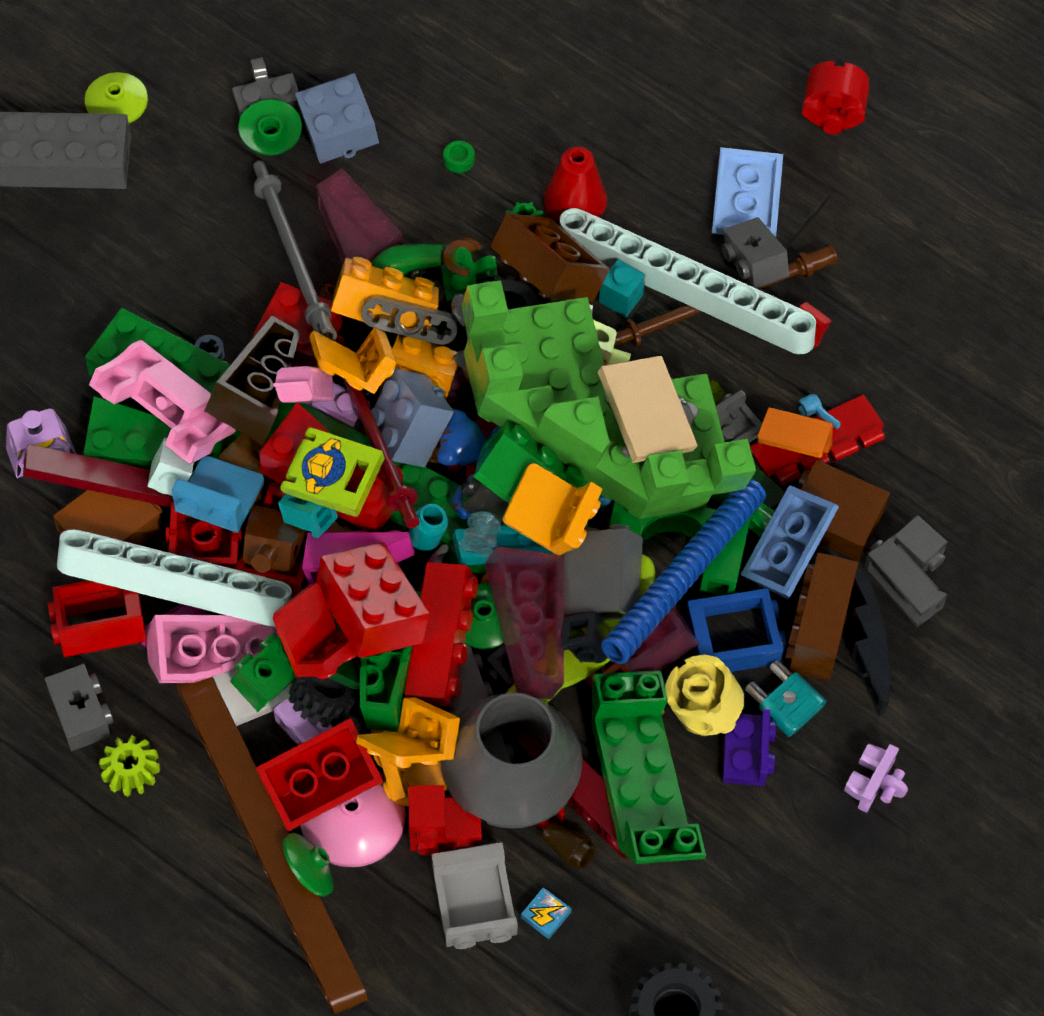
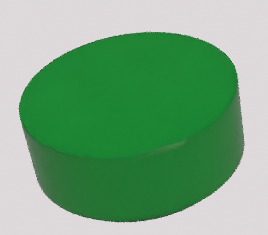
[443,141,475,173]

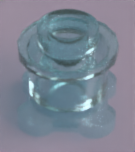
[459,511,501,558]

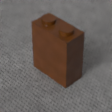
[797,460,890,561]

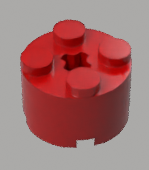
[802,61,869,135]

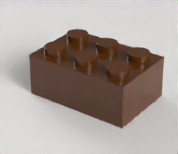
[490,213,610,302]
[785,552,858,682]

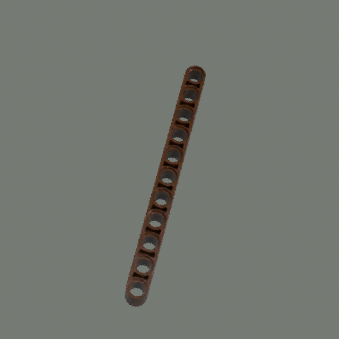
[175,677,368,1016]

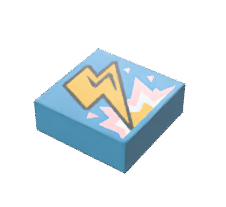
[521,887,571,939]

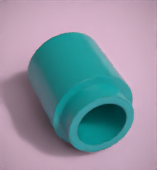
[407,504,448,551]

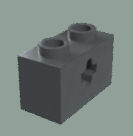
[722,217,789,289]
[44,664,113,751]

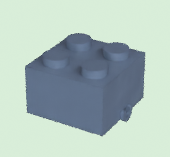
[295,73,379,164]
[371,368,454,468]

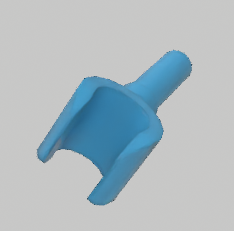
[798,394,841,429]

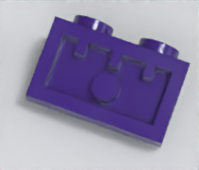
[722,708,776,786]

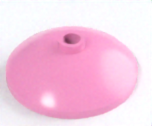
[300,771,406,867]

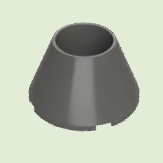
[440,693,582,828]

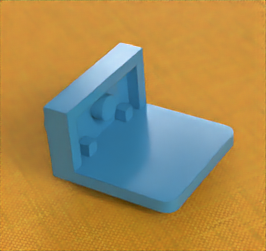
[172,456,264,533]

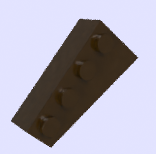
[204,316,301,445]

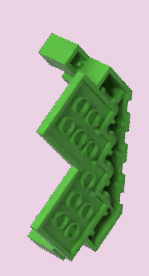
[461,280,756,519]

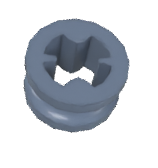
[194,335,225,360]

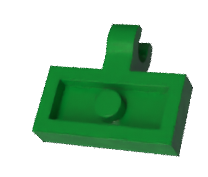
[441,244,498,307]

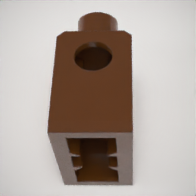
[243,505,311,573]

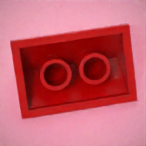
[256,718,384,832]

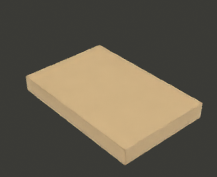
[598,356,698,463]

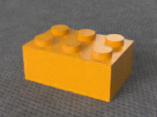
[331,257,439,341]

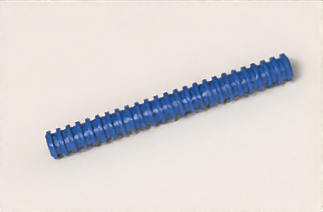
[601,479,766,664]

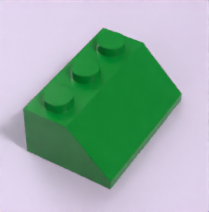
[473,420,587,504]

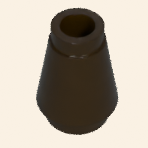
[542,822,596,870]

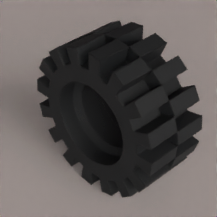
[289,677,358,728]

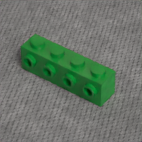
[230,609,342,712]

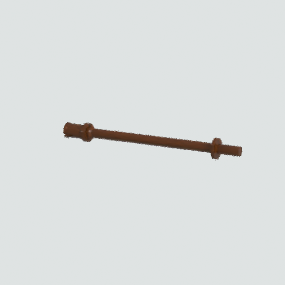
[614,244,838,347]

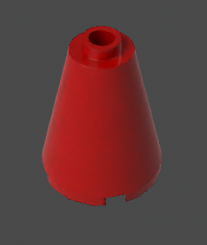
[544,147,607,222]

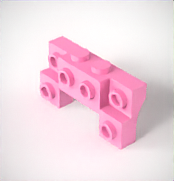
[89,340,236,464]

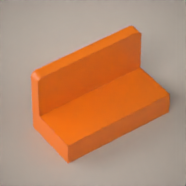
[758,407,833,458]

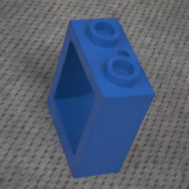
[685,588,787,672]

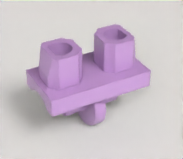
[844,744,908,813]

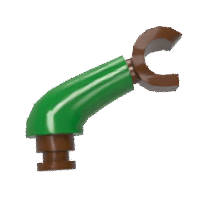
[371,237,483,277]

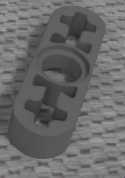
[362,295,457,345]

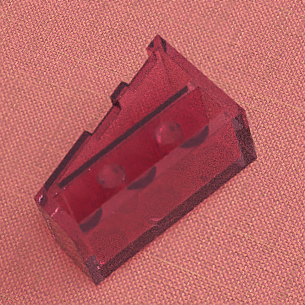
[317,169,402,264]

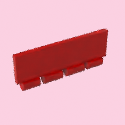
[750,395,885,487]

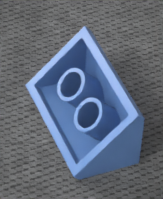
[741,485,839,600]

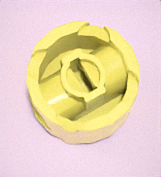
[665,655,744,736]

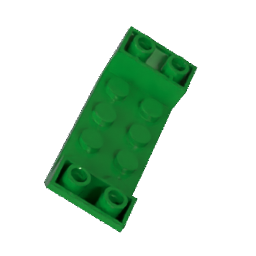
[591,671,706,864]

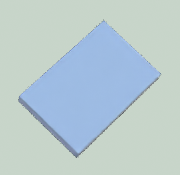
[712,147,783,237]

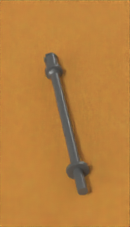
[253,161,337,340]

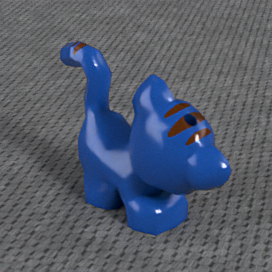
[437,408,500,520]

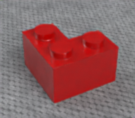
[408,785,482,855]

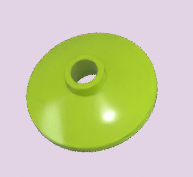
[85,72,148,124]

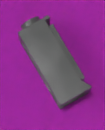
[864,536,947,627]

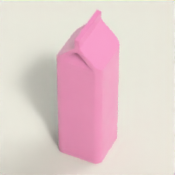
[273,366,334,403]

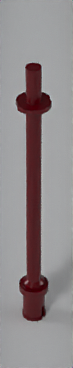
[330,334,420,528]

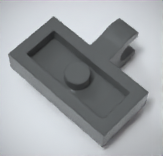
[232,57,299,117]

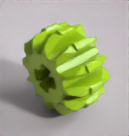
[99,735,160,797]

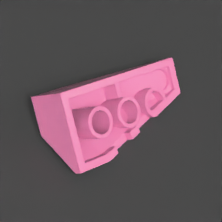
[146,615,279,683]

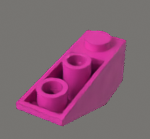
[302,530,415,585]

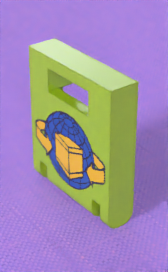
[280,427,385,518]

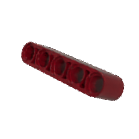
[508,729,628,859]

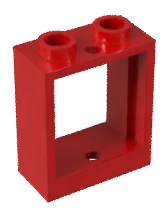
[48,580,147,657]

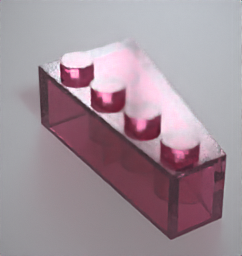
[485,546,564,699]

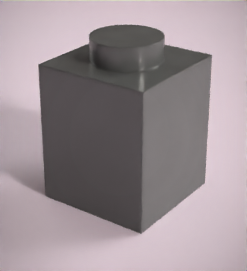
[895,515,947,572]

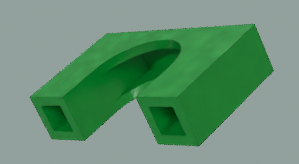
[608,501,751,597]

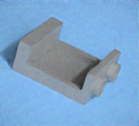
[432,842,518,949]

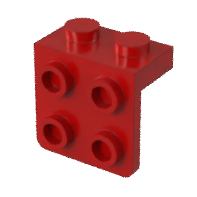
[273,584,357,679]

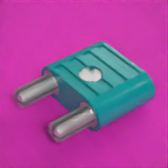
[745,660,827,737]

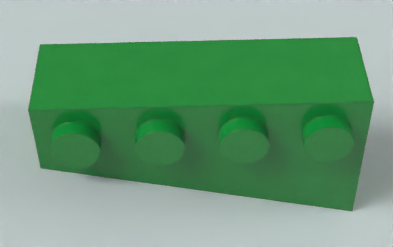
[83,396,225,479]
[360,591,422,732]

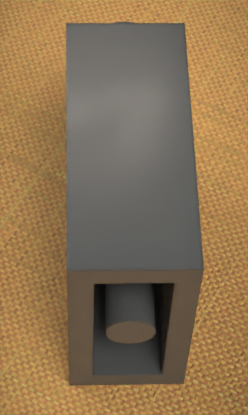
[560,524,643,621]

